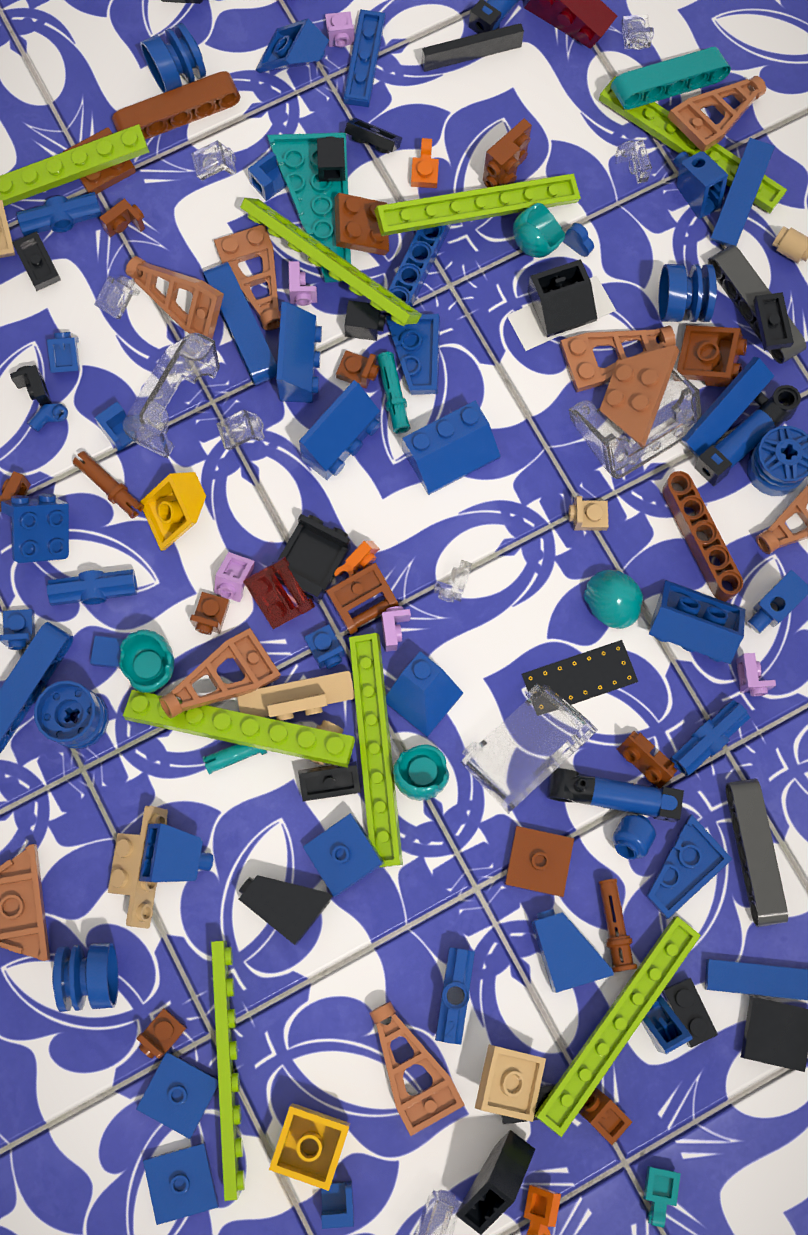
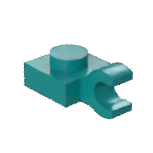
[643,1166,681,1228]

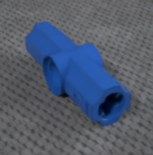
[17,192,102,237]
[47,569,138,606]
[670,700,751,776]
[435,947,475,1045]

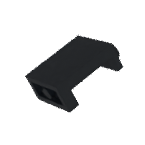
[267,514,351,604]

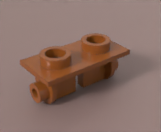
[617,731,677,788]

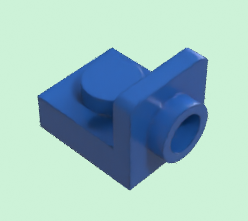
[47,332,80,373]
[0,609,35,650]
[304,624,345,669]

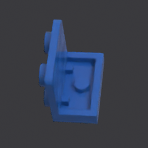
[1,494,69,563]

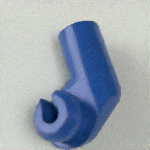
[27,404,68,432]

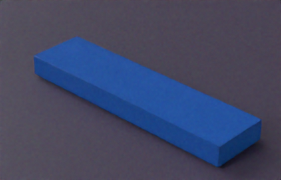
[343,9,385,107]
[710,138,775,247]
[681,356,774,458]
[705,959,808,1000]

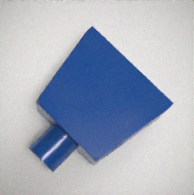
[674,151,728,219]
[747,570,808,634]
[139,824,214,882]

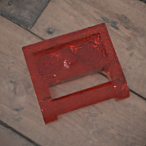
[243,557,315,629]

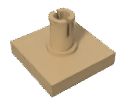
[475,1044,546,1122]

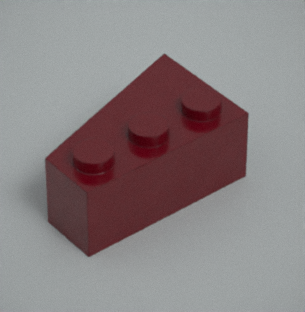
[524,0,617,49]

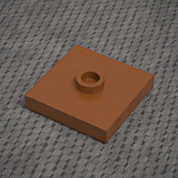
[504,826,574,897]

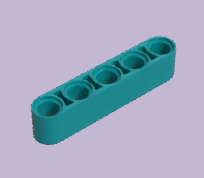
[611,47,731,110]

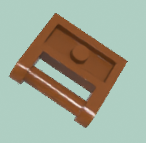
[325,562,399,635]

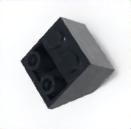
[527,259,598,337]

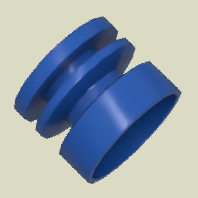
[140,23,206,93]
[658,264,717,322]
[747,426,808,496]
[34,681,109,749]
[52,943,119,1012]

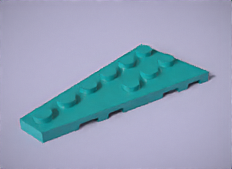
[267,133,351,283]

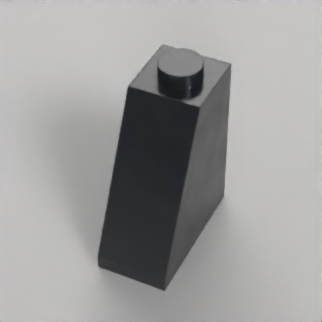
[238,875,334,945]
[456,1130,535,1235]

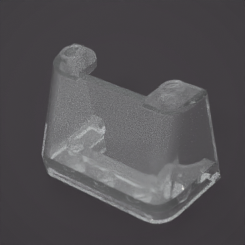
[123,333,220,459]
[569,368,702,479]
[461,683,598,814]

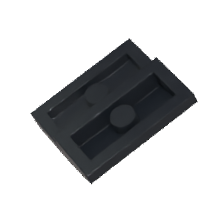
[740,996,808,1072]

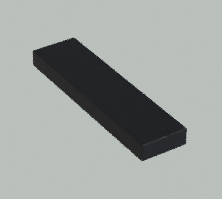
[421,24,524,72]

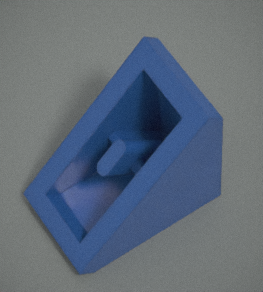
[642,994,693,1054]

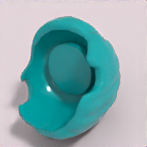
[513,203,565,258]
[584,570,643,629]
[119,630,174,693]
[393,744,449,801]

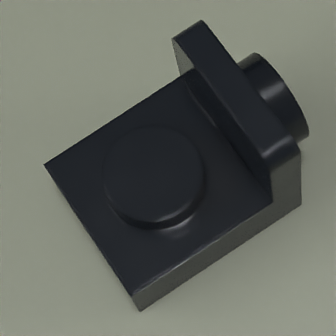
[10,365,52,407]

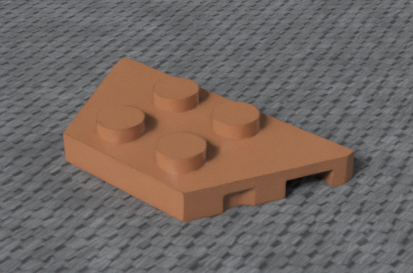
[599,345,679,447]
[0,844,50,961]

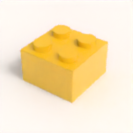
[269,1103,350,1191]

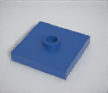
[303,813,384,897]
[136,1052,219,1139]
[143,1142,219,1225]

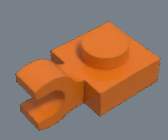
[411,138,439,188]
[334,541,380,577]
[523,1185,561,1235]

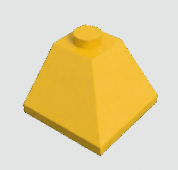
[140,472,206,551]

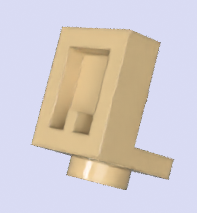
[568,496,609,531]

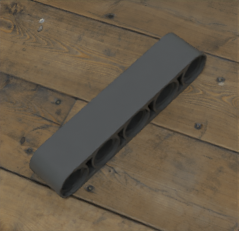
[708,245,806,364]
[726,778,788,927]

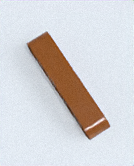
[112,71,241,140]
[662,471,743,602]

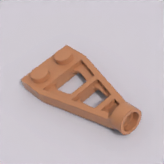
[668,76,766,152]
[214,224,281,331]
[126,256,224,344]
[560,325,676,393]
[756,485,808,554]
[159,628,281,719]
[369,1001,465,1136]

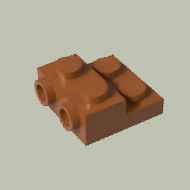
[483,118,532,188]
[676,325,747,387]

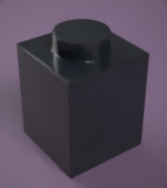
[317,136,346,182]
[344,300,385,341]

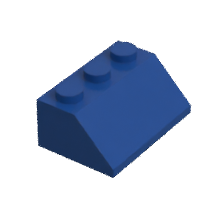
[276,302,322,403]
[299,380,381,480]
[402,400,501,495]
[649,580,746,664]

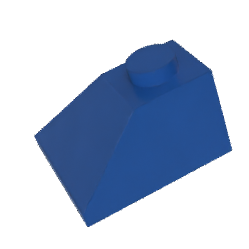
[255,18,329,73]
[386,651,463,737]

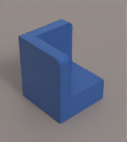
[248,152,286,201]
[95,402,140,452]
[321,1181,354,1229]

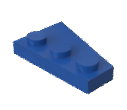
[385,314,440,395]
[646,814,732,919]

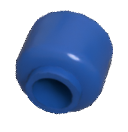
[612,815,656,860]

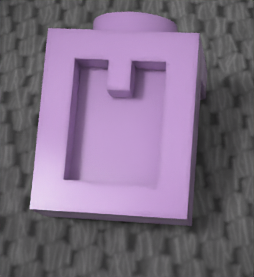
[325,11,354,47]
[289,261,317,306]
[214,552,255,602]
[381,606,411,652]
[736,653,776,696]

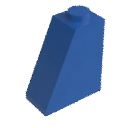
[531,909,614,993]

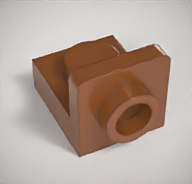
[99,198,145,238]
[336,350,379,389]
[0,471,31,513]
[190,592,230,635]
[136,1008,187,1059]
[579,1088,632,1145]

